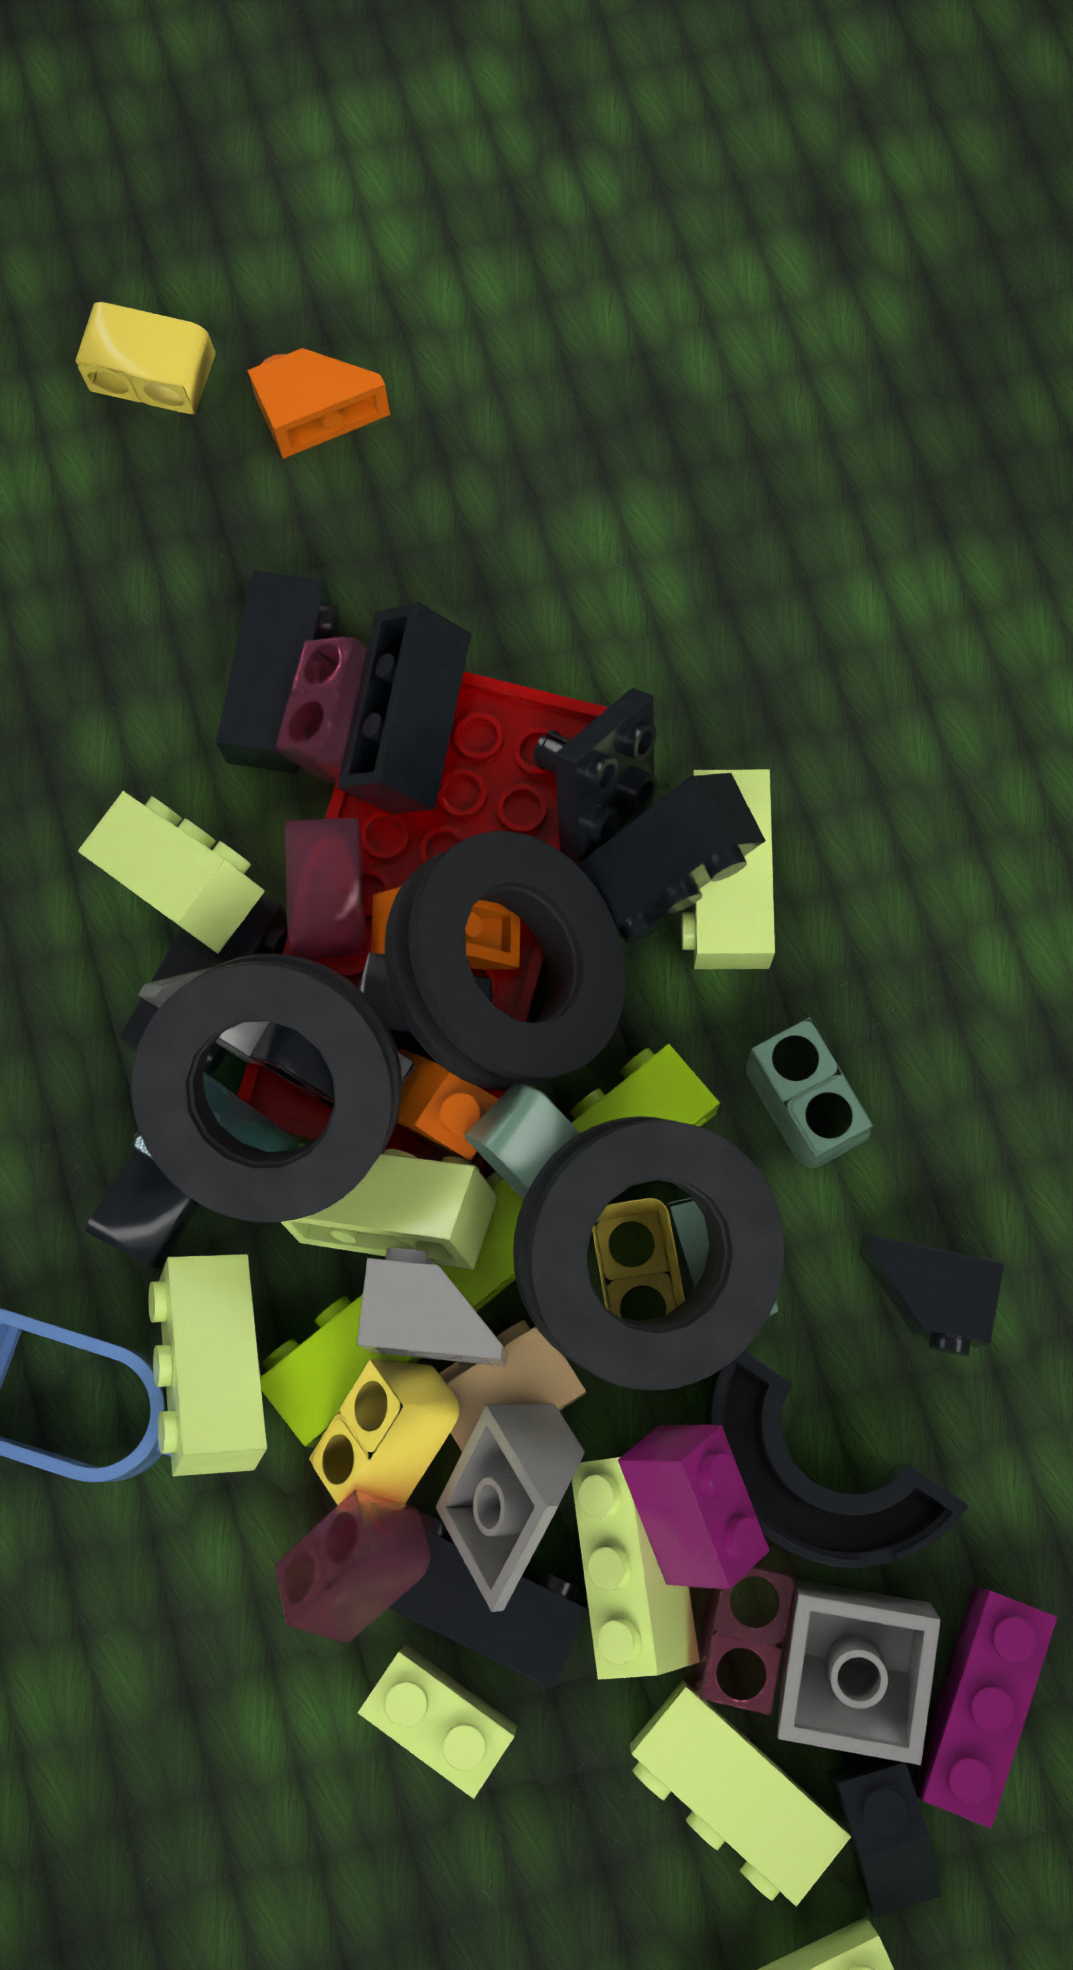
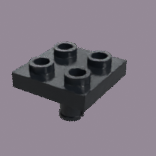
[533,687,657,863]

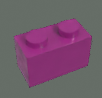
[618,1425,770,1590]

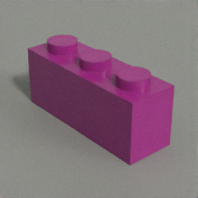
[911,1586,1057,1829]

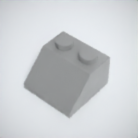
[357,1248,507,1366]
[435,1404,585,1612]
[777,1579,941,1765]

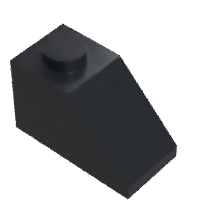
[859,1235,1004,1356]
[828,1757,941,1918]

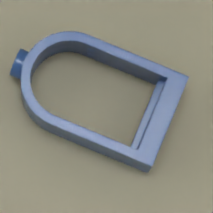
[0,1307,171,1482]

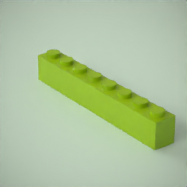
[260,1044,720,1447]

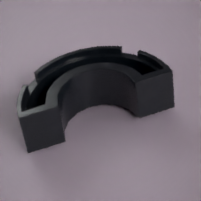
[706,1350,968,1568]

